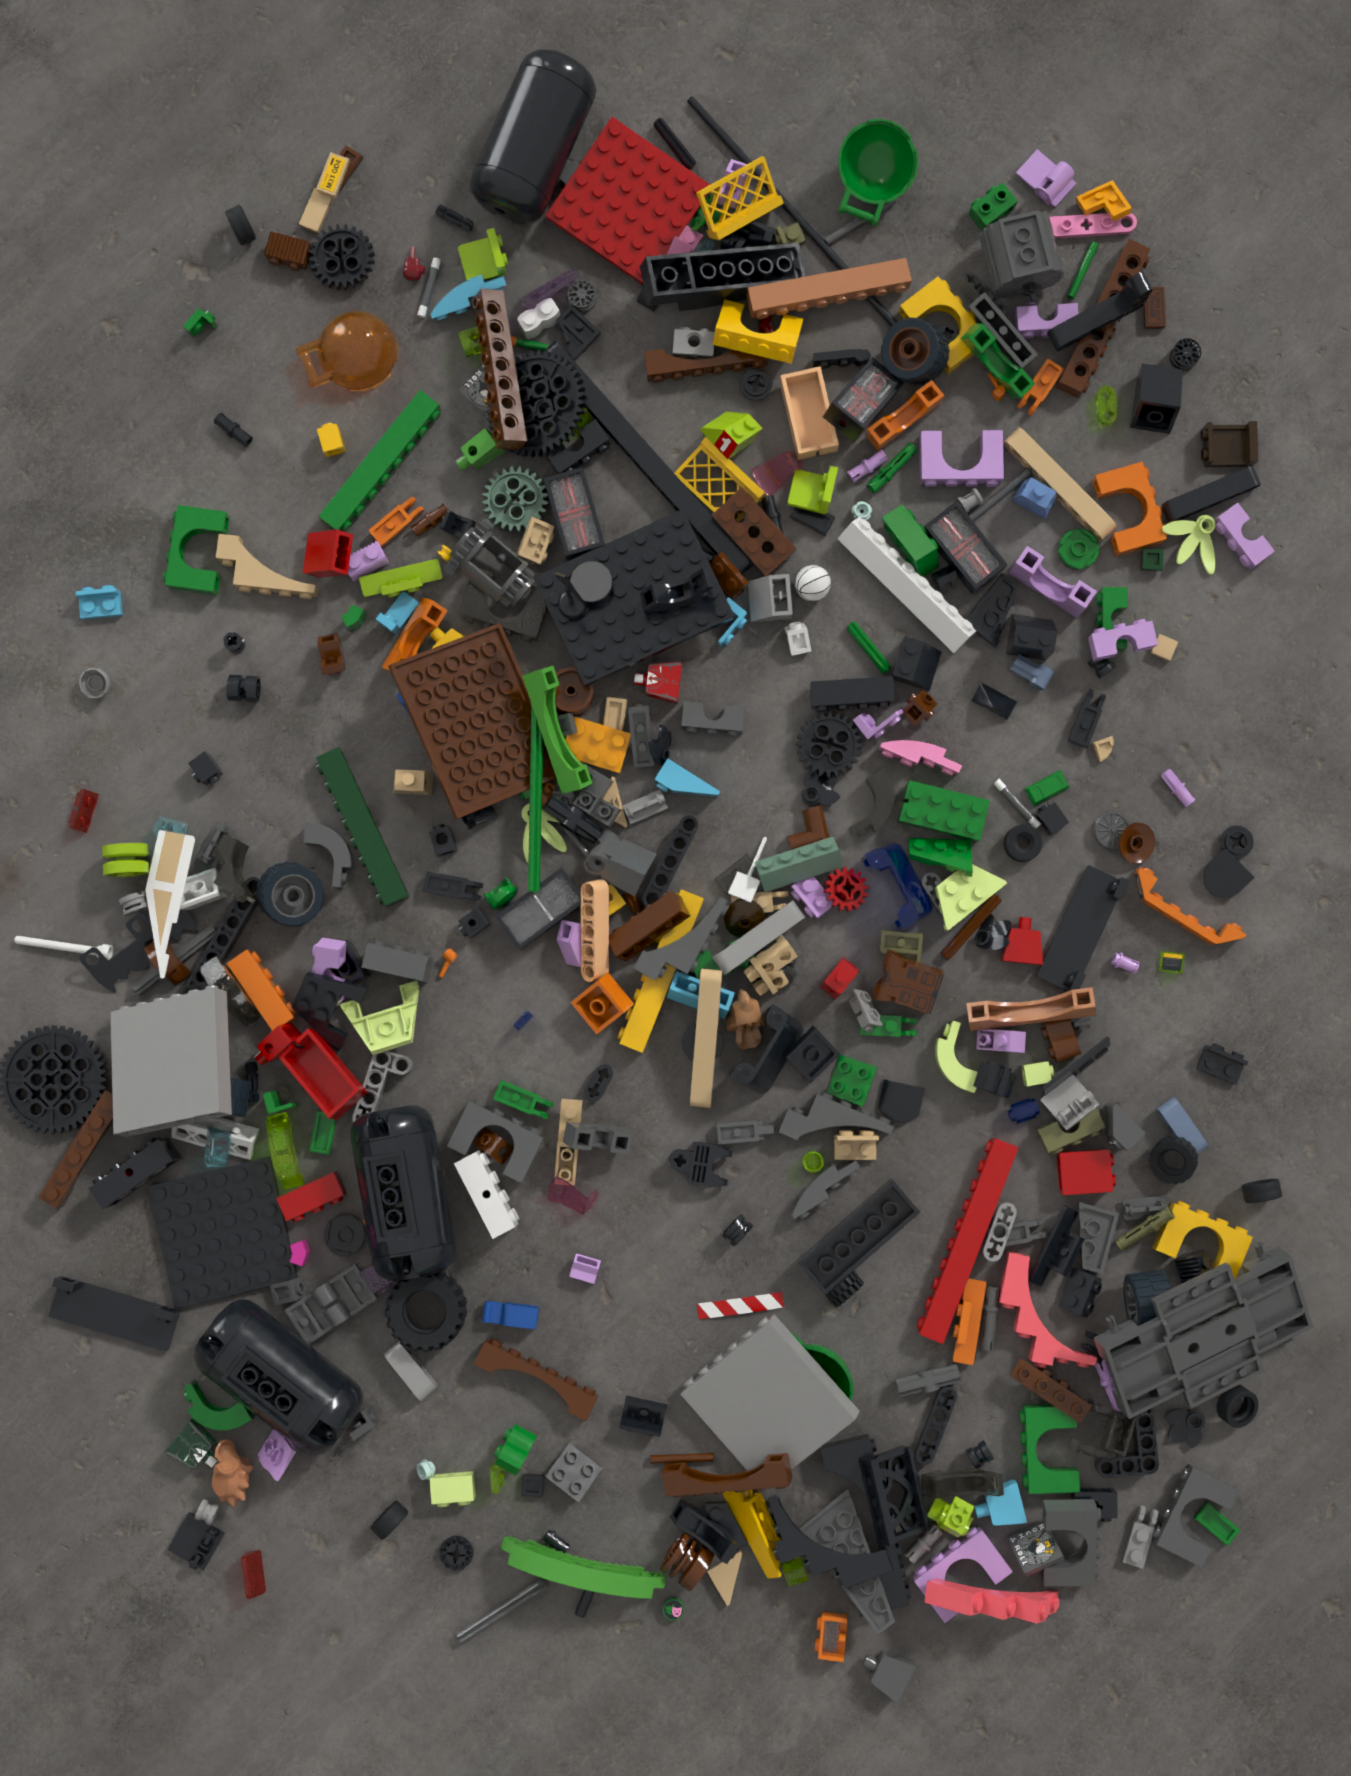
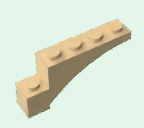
[216,534,319,599]

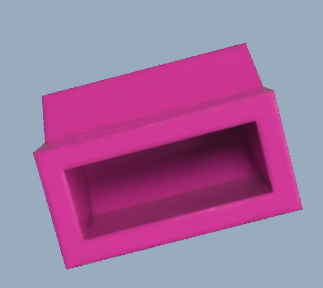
[290,1239,311,1266]

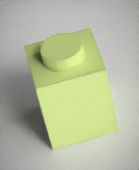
[1021,1061,1054,1086]

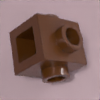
[903,690,938,726]

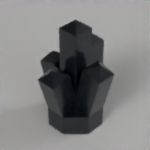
[734,219,776,246]

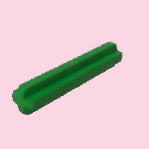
[847,621,891,674]

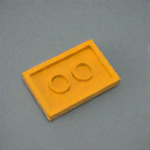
[565,716,631,773]

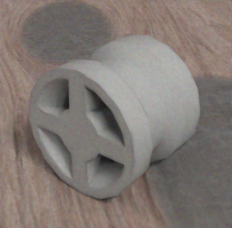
[195,1499,219,1525]

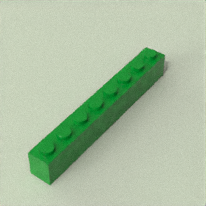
[319,390,441,532]

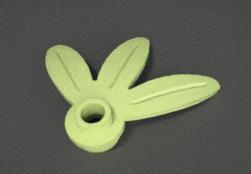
[1162,515,1215,575]
[522,803,567,863]

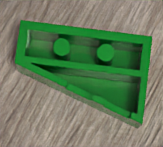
[882,504,939,577]

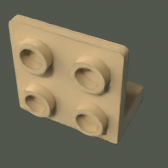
[834,1130,879,1160]

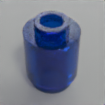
[1007,1098,1040,1125]

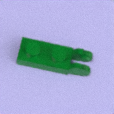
[859,1014,918,1037]
[493,1080,554,1119]

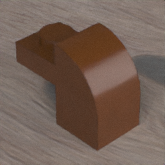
[317,633,346,675]
[144,941,191,985]

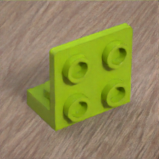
[787,466,838,515]

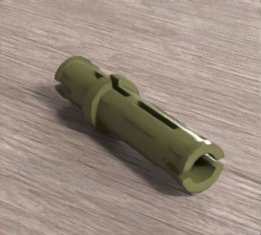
[1115,1206,1175,1251]

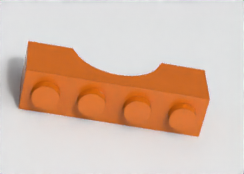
[865,380,944,451]
[381,597,448,673]

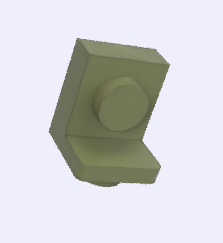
[774,222,806,246]

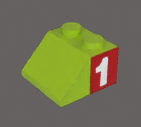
[700,412,763,459]

